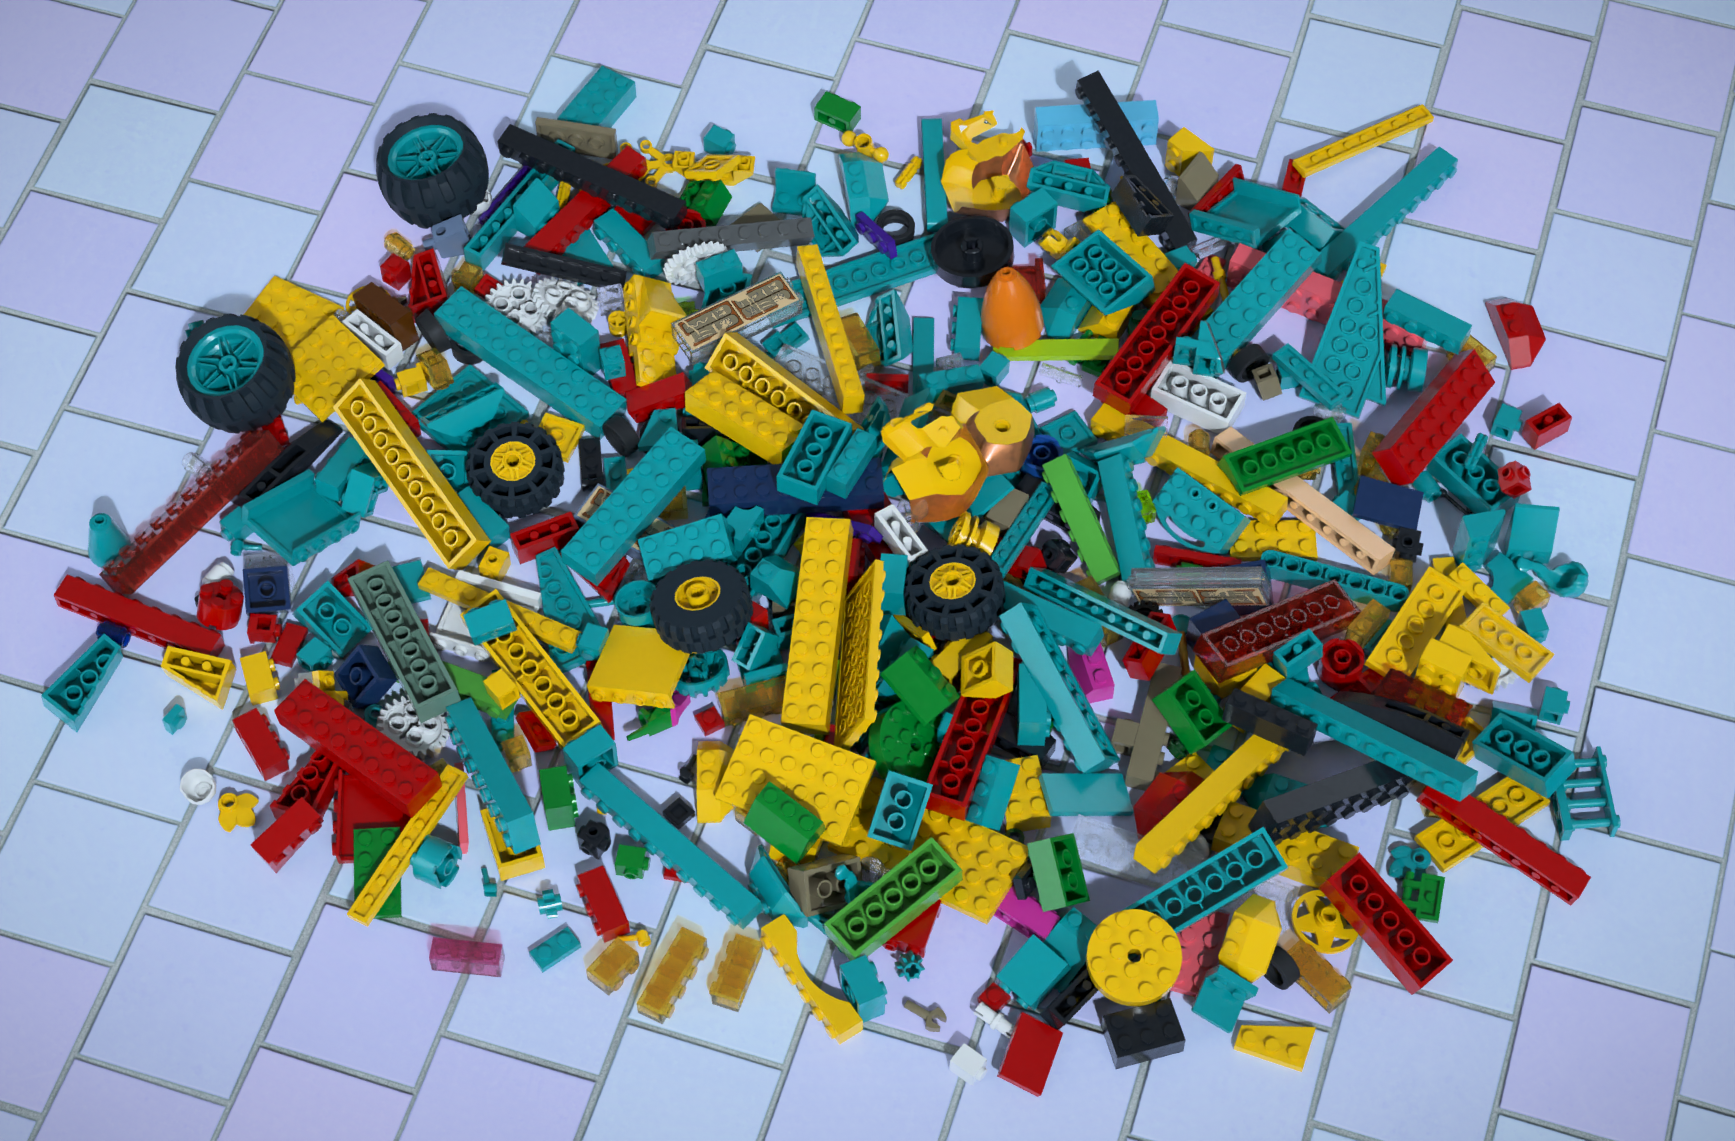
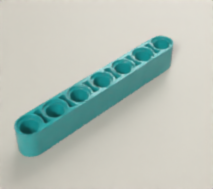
[921,118,948,232]
[1260,550,1409,612]

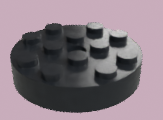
[931,215,1015,288]

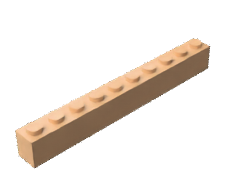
[1210,426,1395,575]

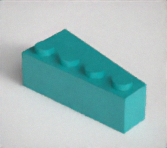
[41,634,123,733]

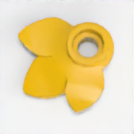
[218,793,259,832]

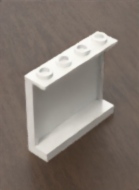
[429,570,543,664]

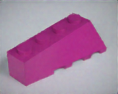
[1068,613,1115,703]

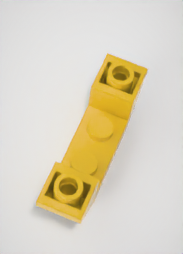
[672,151,755,186]

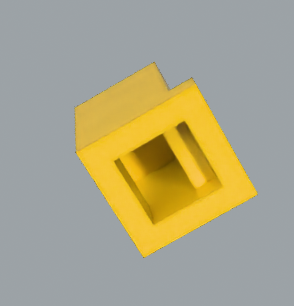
[394,362,428,398]

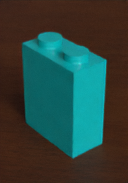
[996,934,1071,1011]

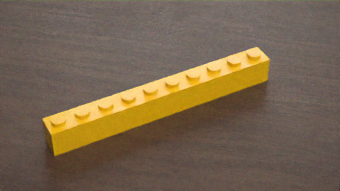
[796,244,865,414]
[1090,403,1288,528]
[1133,734,1289,874]

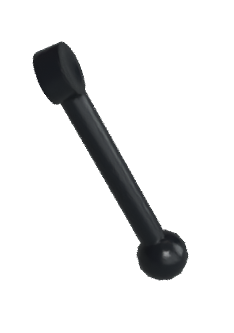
[1440,489,1474,515]

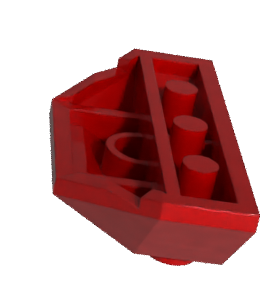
[1485,298,1546,370]
[1133,771,1205,842]

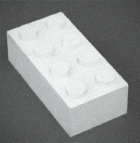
[1151,359,1247,434]

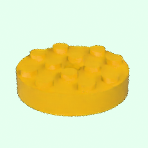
[1086,909,1182,1006]

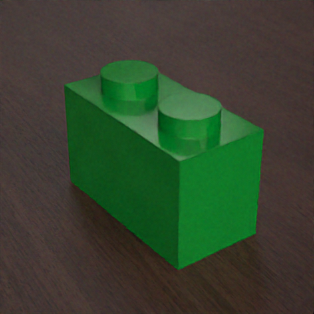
[814,91,861,133]

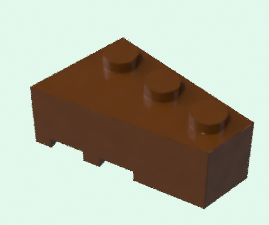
[352,282,419,351]

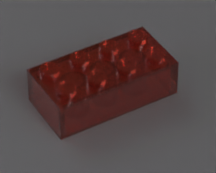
[1374,668,1473,728]

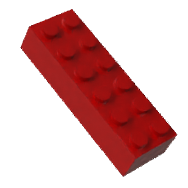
[1318,852,1453,995]

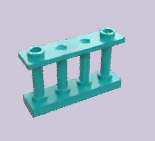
[1551,746,1621,841]

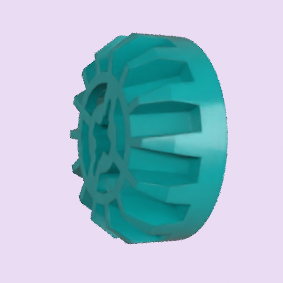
[675,649,730,698]

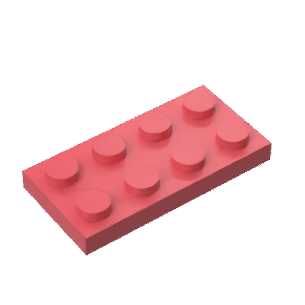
[1170,911,1230,997]

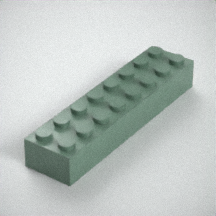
[347,560,461,723]

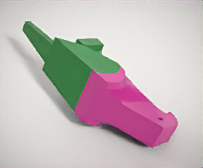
[626,690,691,741]

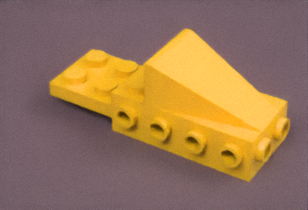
[623,274,688,387]

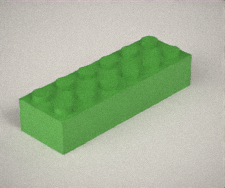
[824,837,963,961]

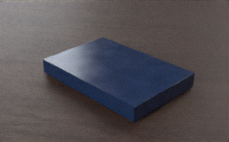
[1352,475,1424,530]

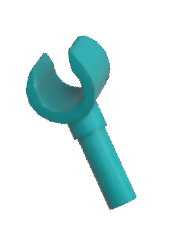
[230,540,262,556]
[481,868,497,897]

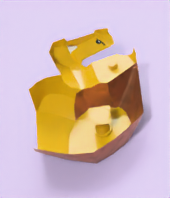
[941,110,1034,222]
[950,386,1034,477]
[881,403,989,523]

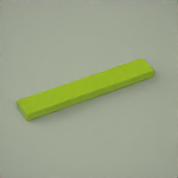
[993,338,1119,361]

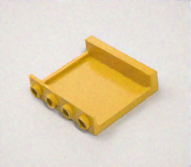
[586,624,697,709]

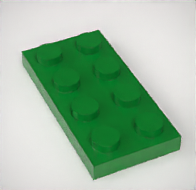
[354,827,402,919]

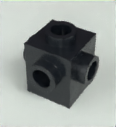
[1392,527,1424,563]
[1041,539,1078,573]
[577,819,611,860]

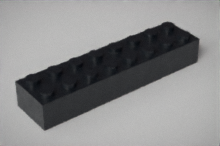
[1248,760,1417,846]

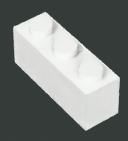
[342,309,404,370]
[874,504,929,569]

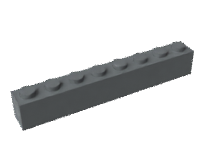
[647,217,815,260]

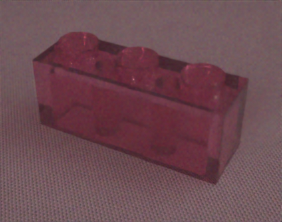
[429,937,505,977]

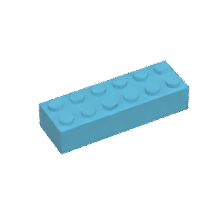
[1034,100,1159,152]

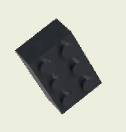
[1101,998,1186,1069]

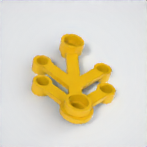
[603,140,675,188]

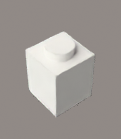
[949,1043,988,1086]

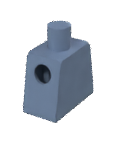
[423,214,472,259]

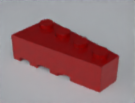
[270,750,346,819]

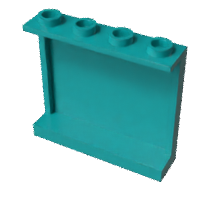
[1189,178,1302,249]
[241,469,361,566]

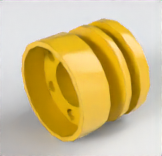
[947,511,1000,555]

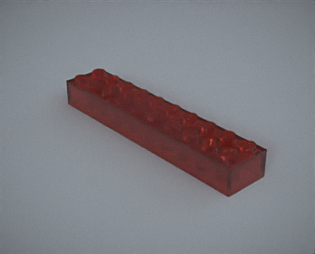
[99,430,284,594]

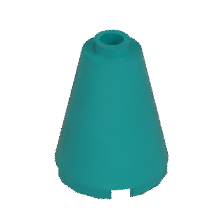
[88,513,132,569]

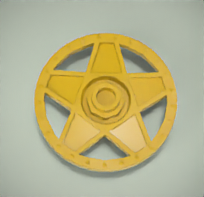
[1291,890,1358,954]

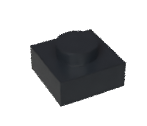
[663,797,695,830]

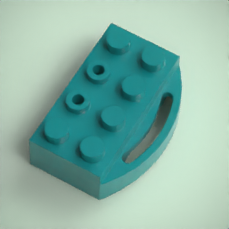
[1152,467,1251,556]

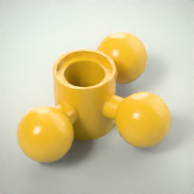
[841,130,889,163]

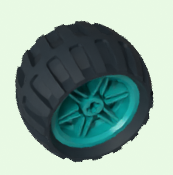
[376,113,489,229]
[175,314,296,434]

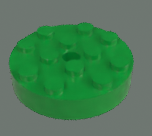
[868,701,942,782]

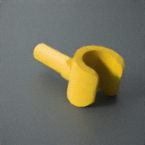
[617,930,651,947]

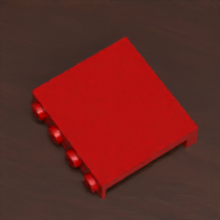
[332,770,411,864]

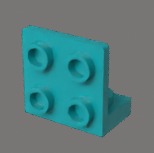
[772,168,816,216]
[737,647,788,694]
[1191,964,1259,1033]

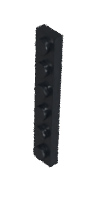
[501,243,627,293]

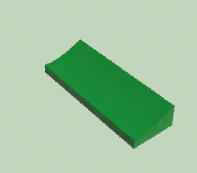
[1217,417,1352,496]

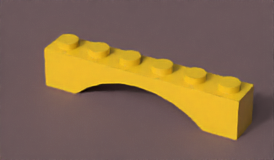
[760,914,863,1045]

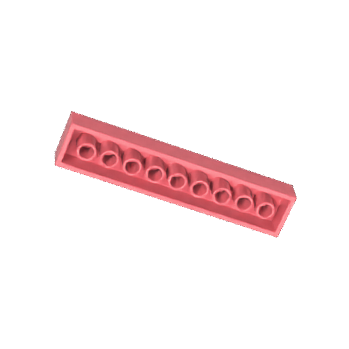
[1226,243,1428,356]

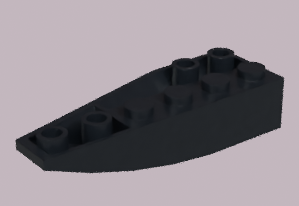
[226,420,343,508]
[1333,690,1470,760]

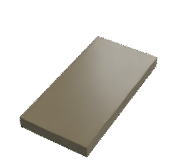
[535,117,618,159]

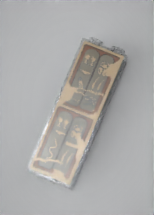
[671,271,804,365]
[1127,566,1271,607]

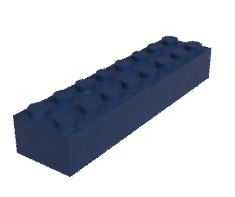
[707,458,884,518]

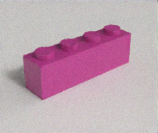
[994,885,1061,942]

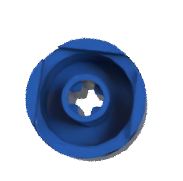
[1020,434,1063,485]

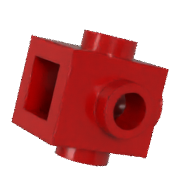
[1497,460,1532,499]

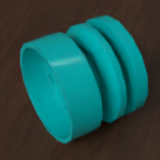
[1385,344,1428,393]
[615,580,656,629]

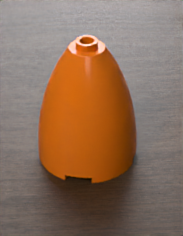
[981,267,1044,350]

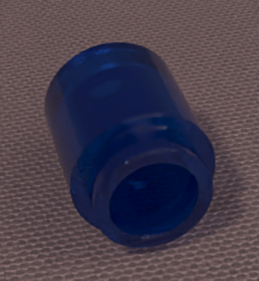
[96,620,131,648]

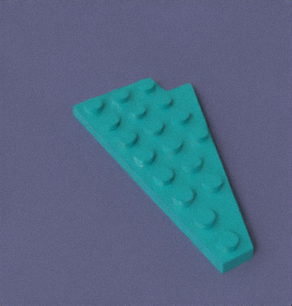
[1299,241,1386,419]

